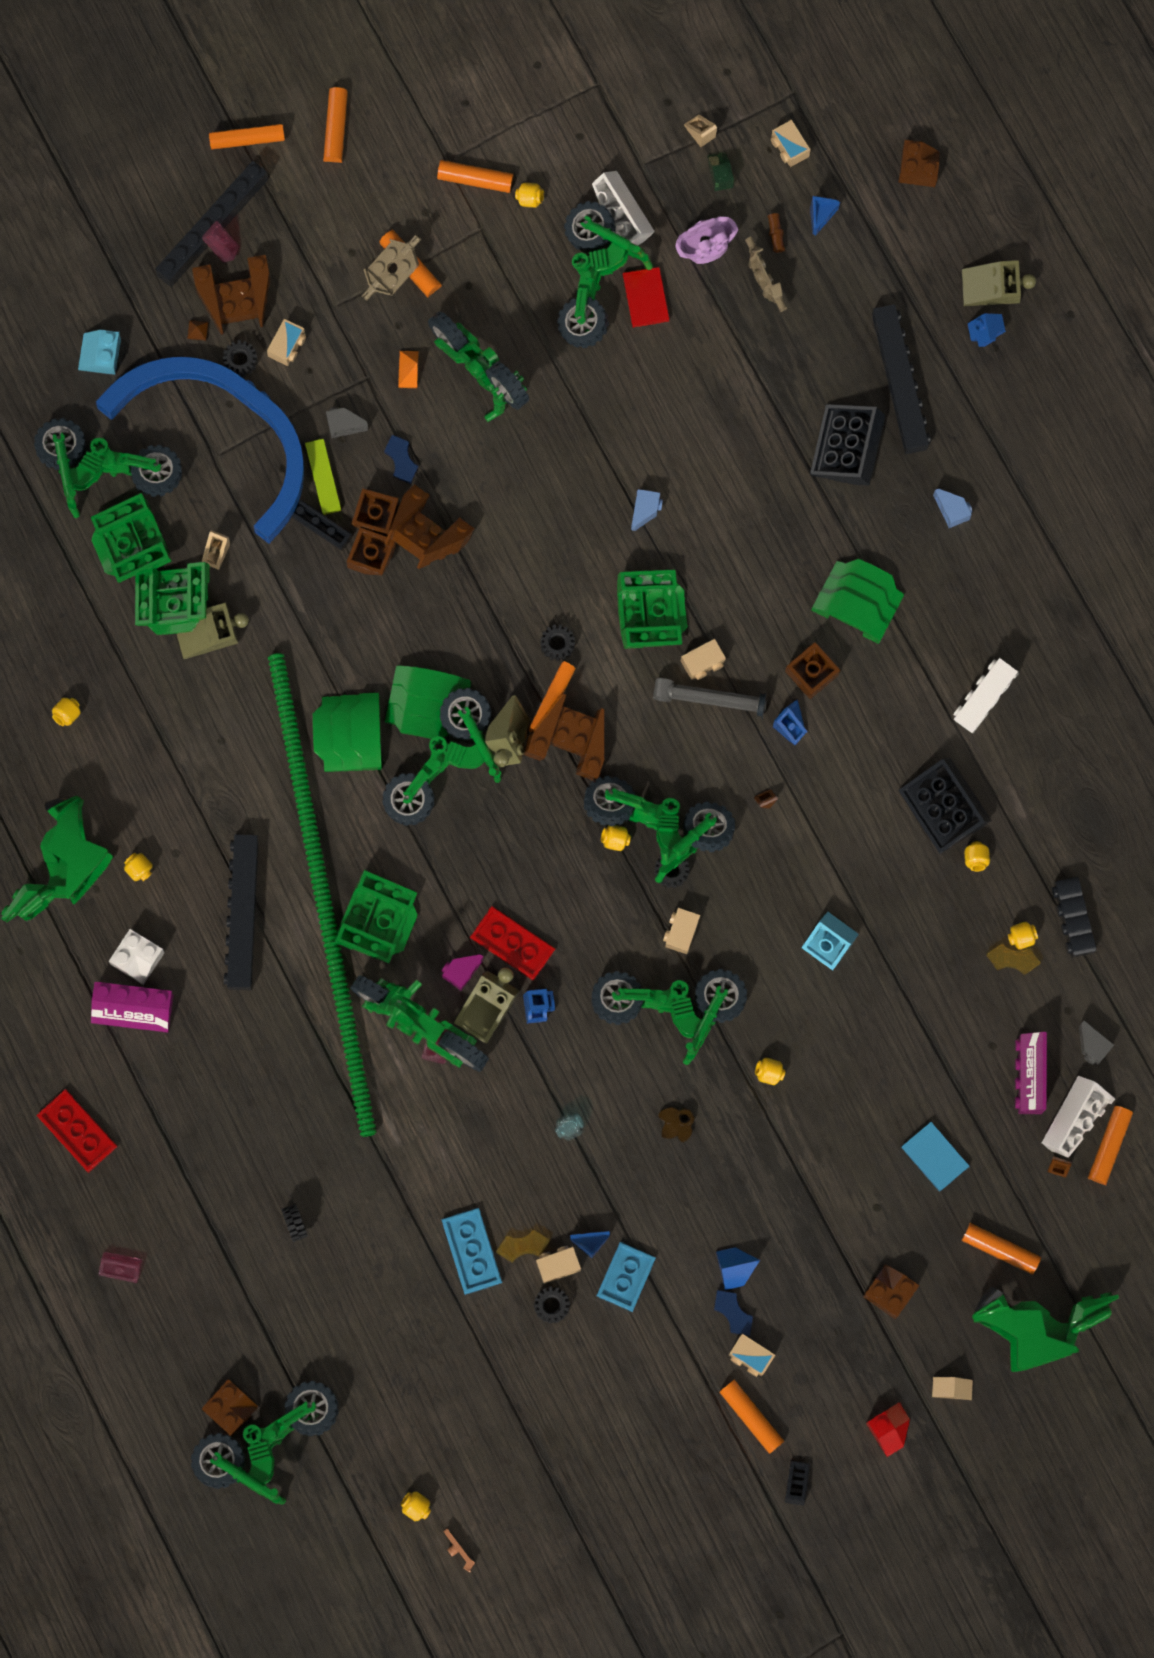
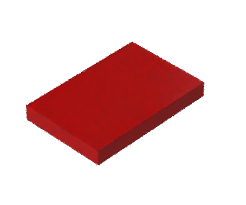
[623,267,669,328]

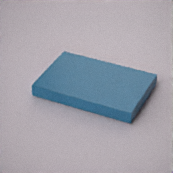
[901,1122,969,1192]
[597,1242,656,1312]

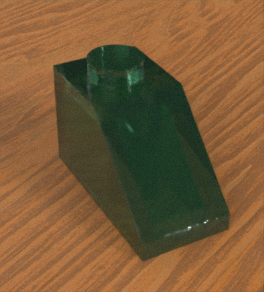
[707,152,734,191]

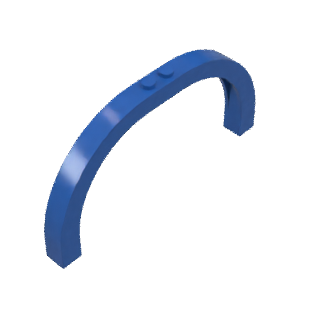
[96,357,304,544]

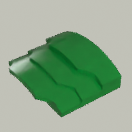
[91,493,172,583]
[811,559,904,644]
[135,562,210,635]
[617,570,688,649]
[385,666,471,739]
[313,693,382,772]
[334,870,418,964]

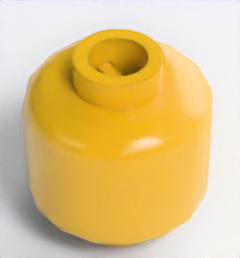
[515,183,544,208]
[52,698,81,726]
[601,825,631,851]
[964,842,990,872]
[124,853,153,881]
[1008,922,1038,950]
[755,1058,785,1085]
[400,1491,431,1521]

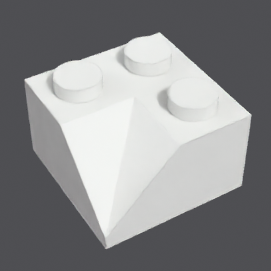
[109,929,164,985]

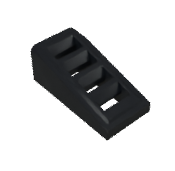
[785,1461,810,1506]

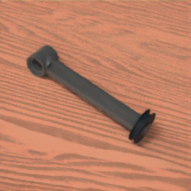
[653,678,767,718]

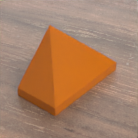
[398,351,419,388]

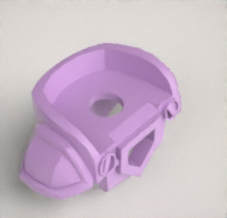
[675,217,738,264]

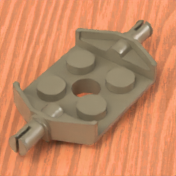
[361,234,421,301]
[745,237,787,312]

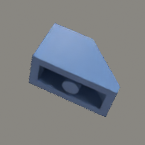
[631,489,663,531]
[933,489,972,528]

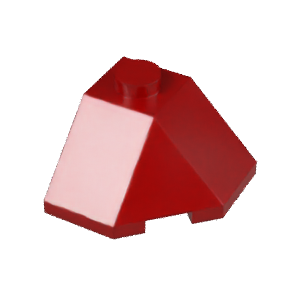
[866,1403,910,1457]

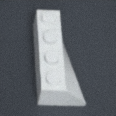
[592,171,655,246]
[953,658,1019,734]
[1042,1076,1115,1158]

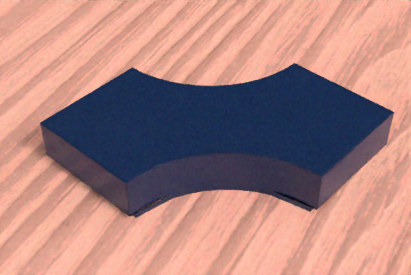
[384,435,419,484]
[714,1290,753,1336]

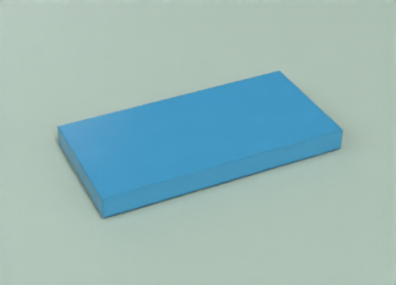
[441,1208,502,1295]

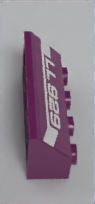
[91,982,174,1033]
[1015,1032,1047,1114]

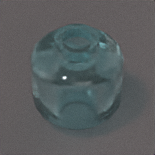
[555,1112,585,1141]

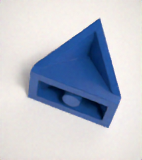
[810,196,840,236]
[773,699,808,745]
[570,1231,610,1258]
[716,1247,760,1290]

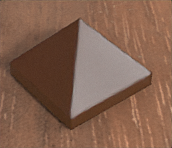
[187,320,208,341]
[754,789,778,809]
[1047,1157,1072,1178]

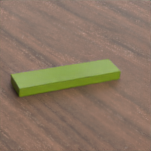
[305,439,341,515]

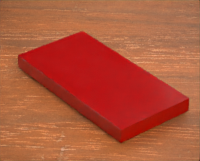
[470,906,555,981]
[36,1089,118,1173]

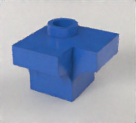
[968,313,1006,347]
[523,989,555,1024]

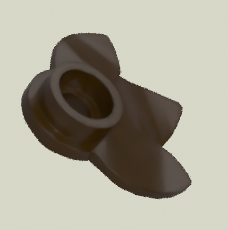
[658,1107,694,1143]

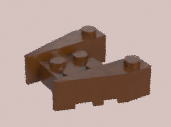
[192,255,270,335]
[384,484,475,569]
[524,694,604,781]

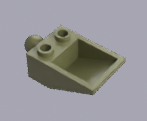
[962,260,1036,306]
[177,603,249,659]
[485,695,531,767]
[454,968,520,1044]

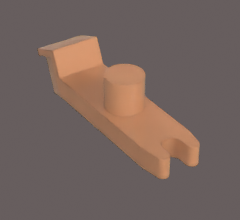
[443,1529,475,1573]

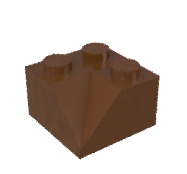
[898,140,940,187]
[352,488,399,537]
[347,528,396,575]
[785,642,840,699]
[863,1264,919,1319]
[202,1379,259,1437]

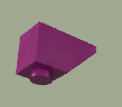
[442,955,484,991]

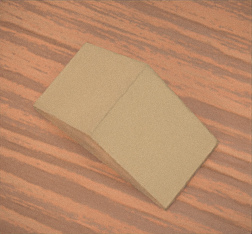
[684,115,717,147]
[202,530,230,570]
[932,1377,973,1400]

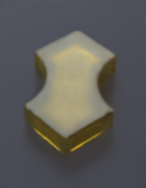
[987,943,1041,975]
[496,1230,550,1263]

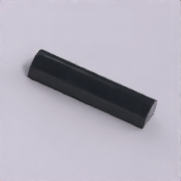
[291,499,352,551]

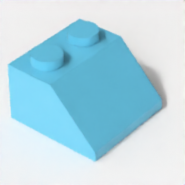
[78,330,121,375]
[802,912,859,970]

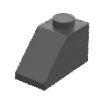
[326,407,368,438]
[1079,1021,1114,1065]

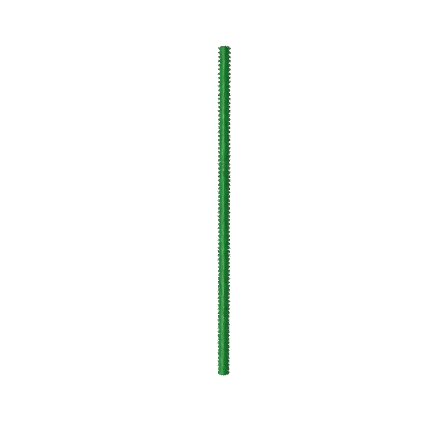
[268,653,377,1137]

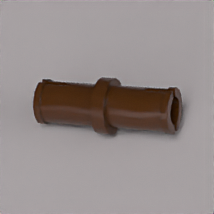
[768,213,785,253]

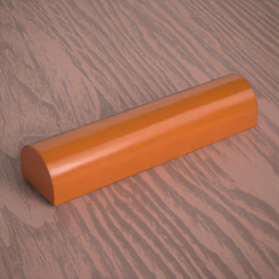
[323,87,348,163]
[209,124,285,150]
[437,160,514,193]
[380,230,442,298]
[529,661,576,732]
[1088,1106,1133,1186]
[962,1223,1041,1275]
[719,1379,785,1454]

